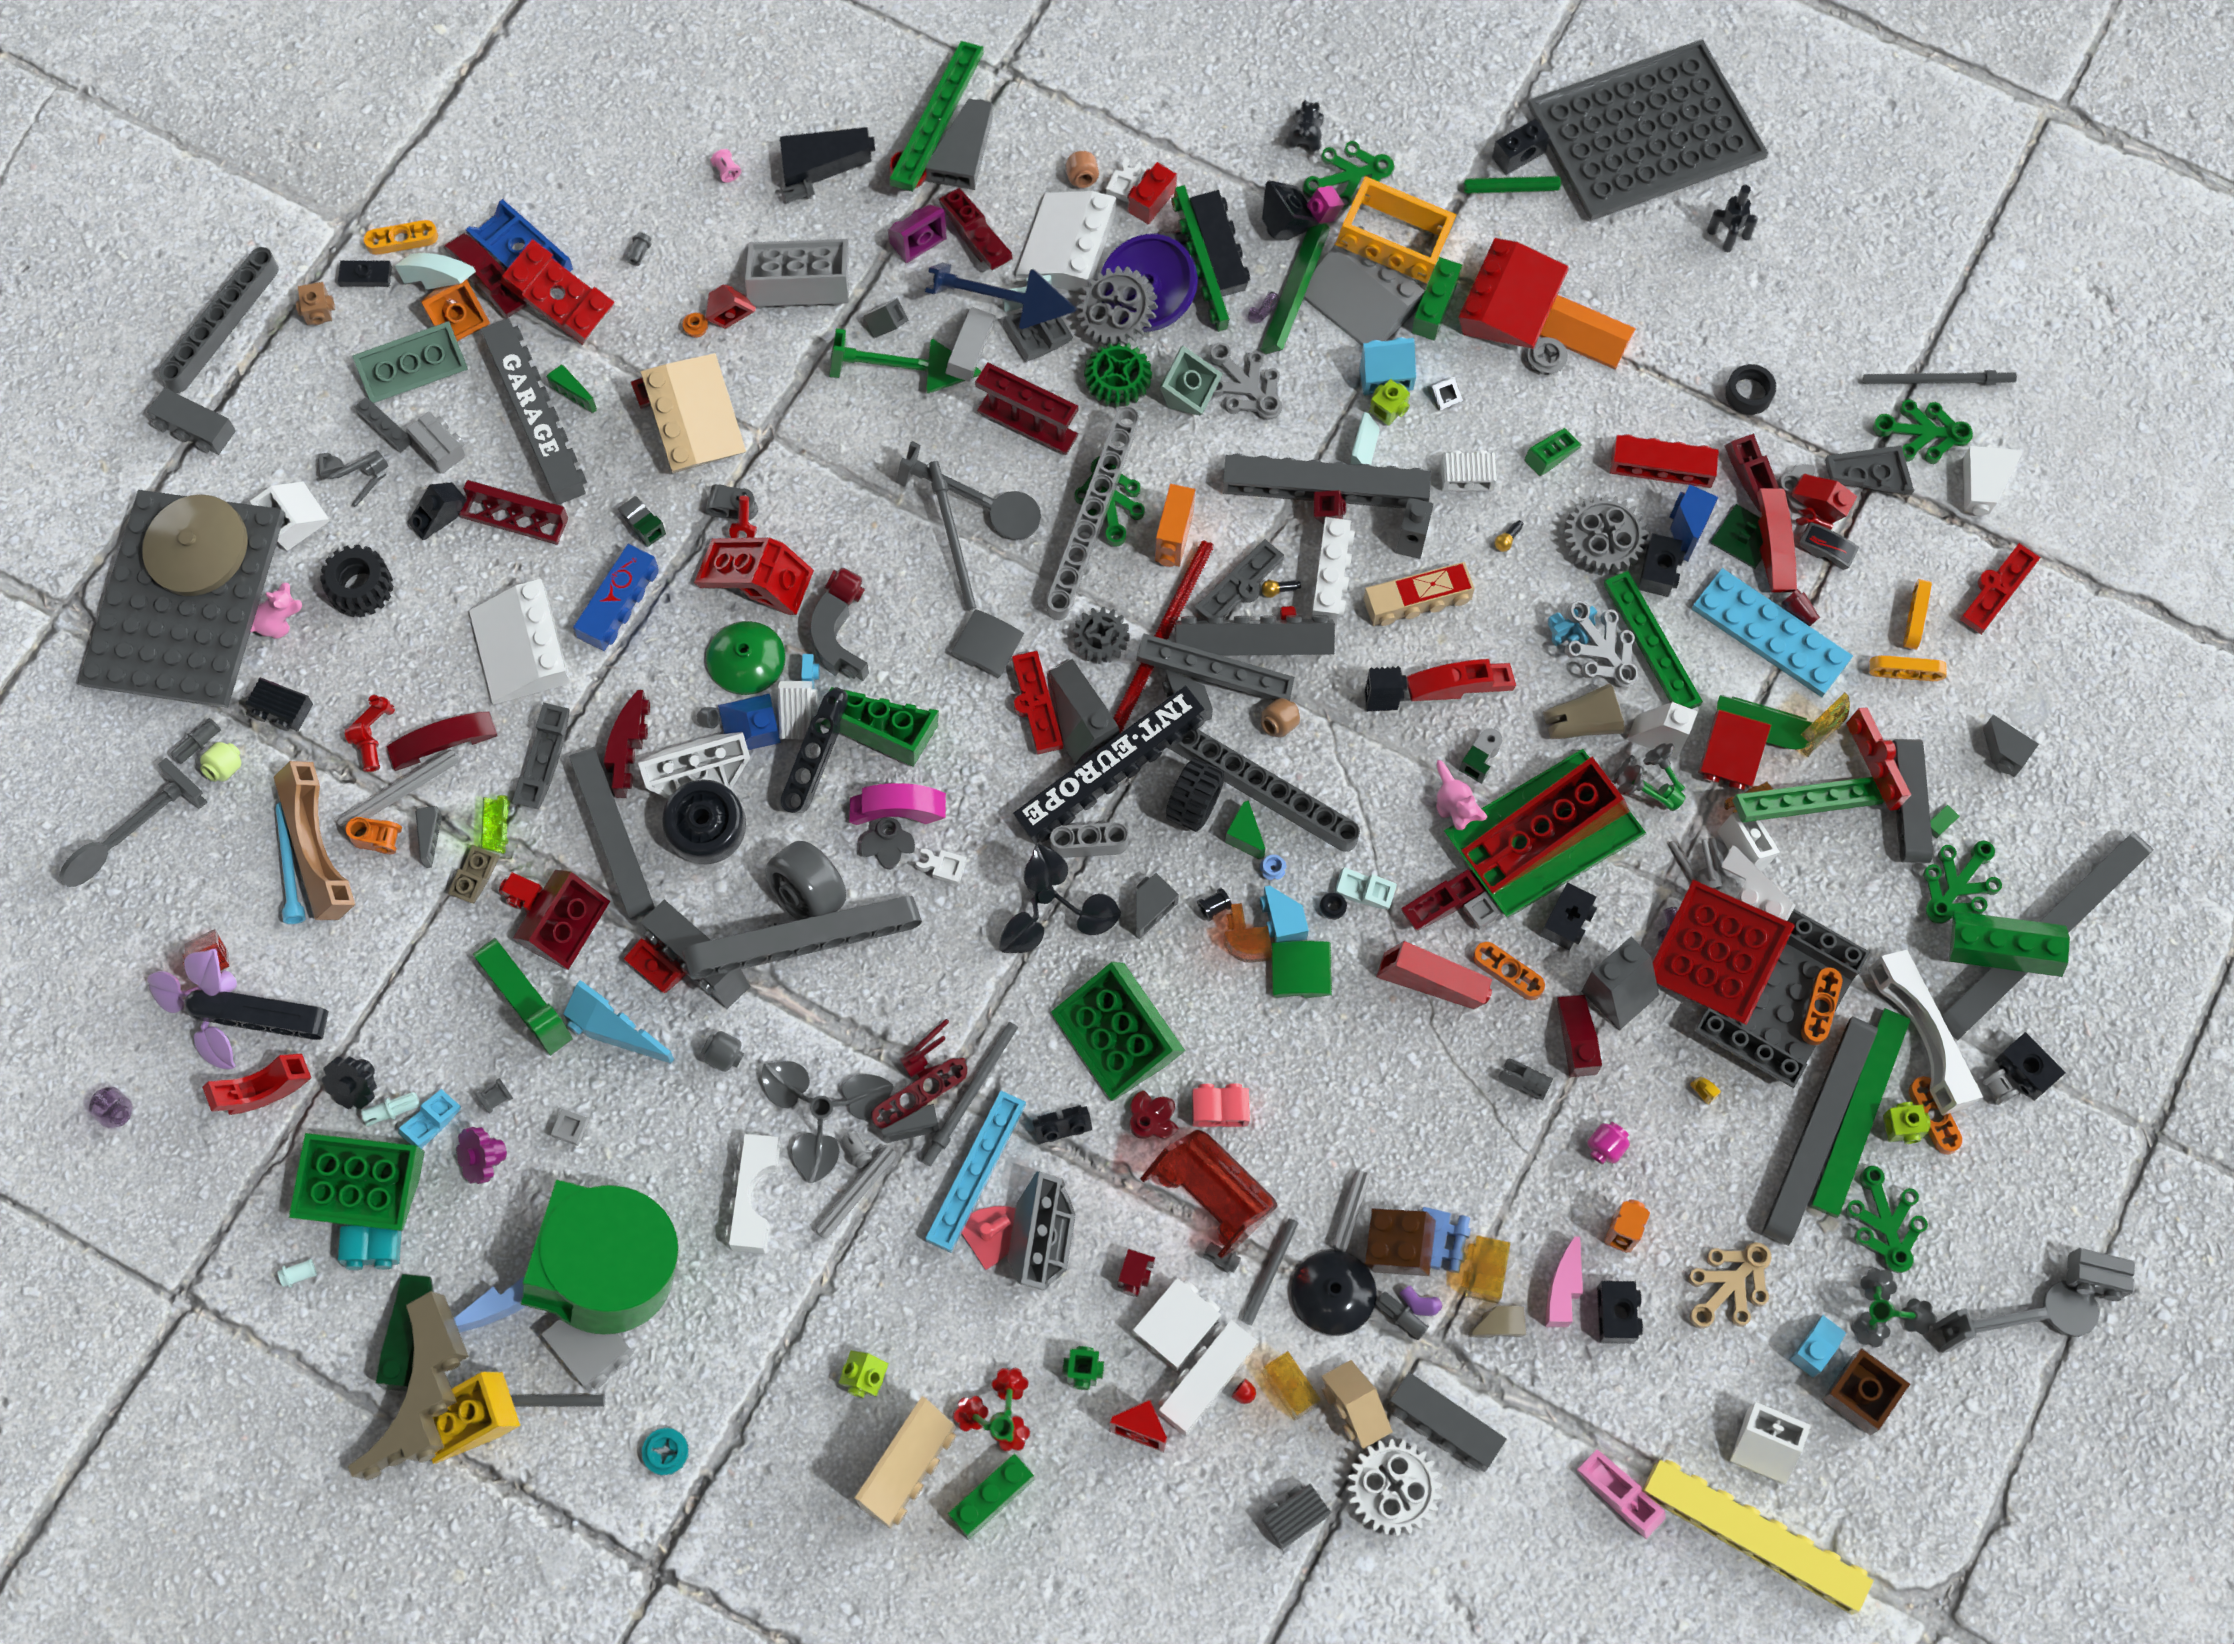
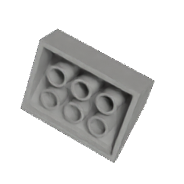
[745,239,849,308]
[1304,240,1425,346]

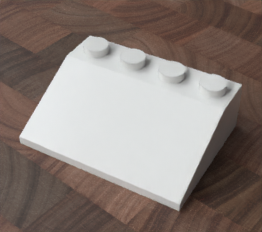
[1016,191,1116,295]
[469,579,571,705]

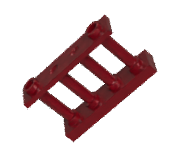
[975,362,1079,455]

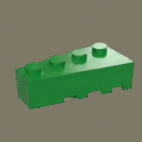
[819,687,939,767]

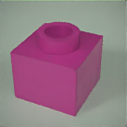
[1307,186,1345,224]

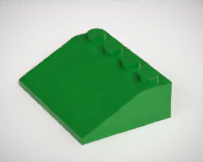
[1051,962,1185,1101]
[289,1133,425,1231]

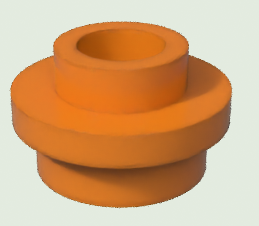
[683,313,708,338]

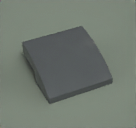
[1002,312,1073,362]
[951,609,1024,678]

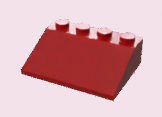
[1458,238,1569,349]

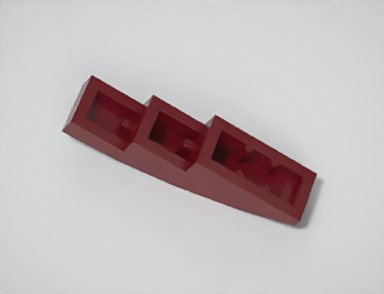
[1401,869,1488,932]

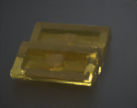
[1801,692,1850,757]

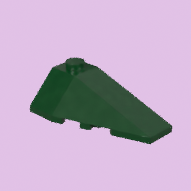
[375,1274,434,1391]

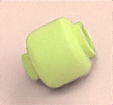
[200,742,241,782]

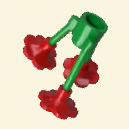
[953,1368,1030,1451]

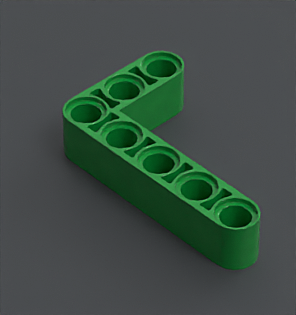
[472,938,573,1056]

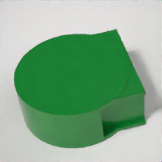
[521,1179,678,1334]

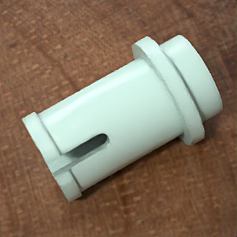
[277,1259,317,1288]

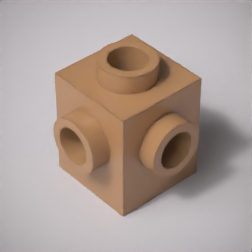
[296,282,335,325]

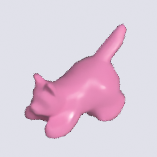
[250,582,302,639]
[1436,760,1487,830]

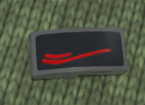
[1798,522,1859,570]

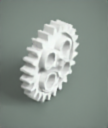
[1346,1439,1443,1537]

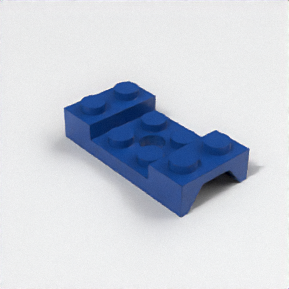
[465,199,573,272]

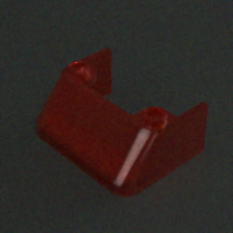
[1140,1130,1277,1259]

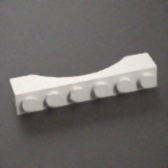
[1868,950,1983,1115]

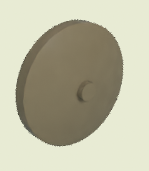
[142,495,248,596]

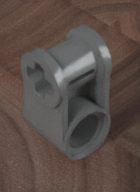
[706,484,758,520]

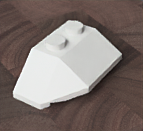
[638,732,750,799]

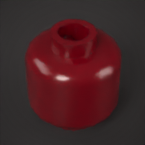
[825,567,865,606]

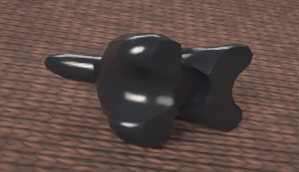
[1286,100,1324,152]

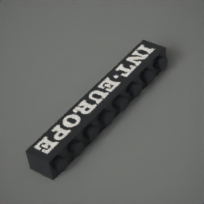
[1013,685,1207,844]

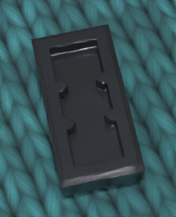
[338,260,392,287]

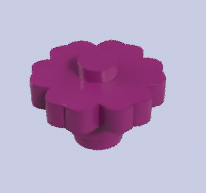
[456,1127,507,1184]

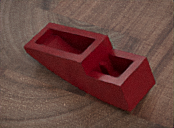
[1724,433,1779,512]

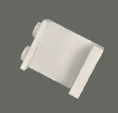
[1133,1278,1221,1373]

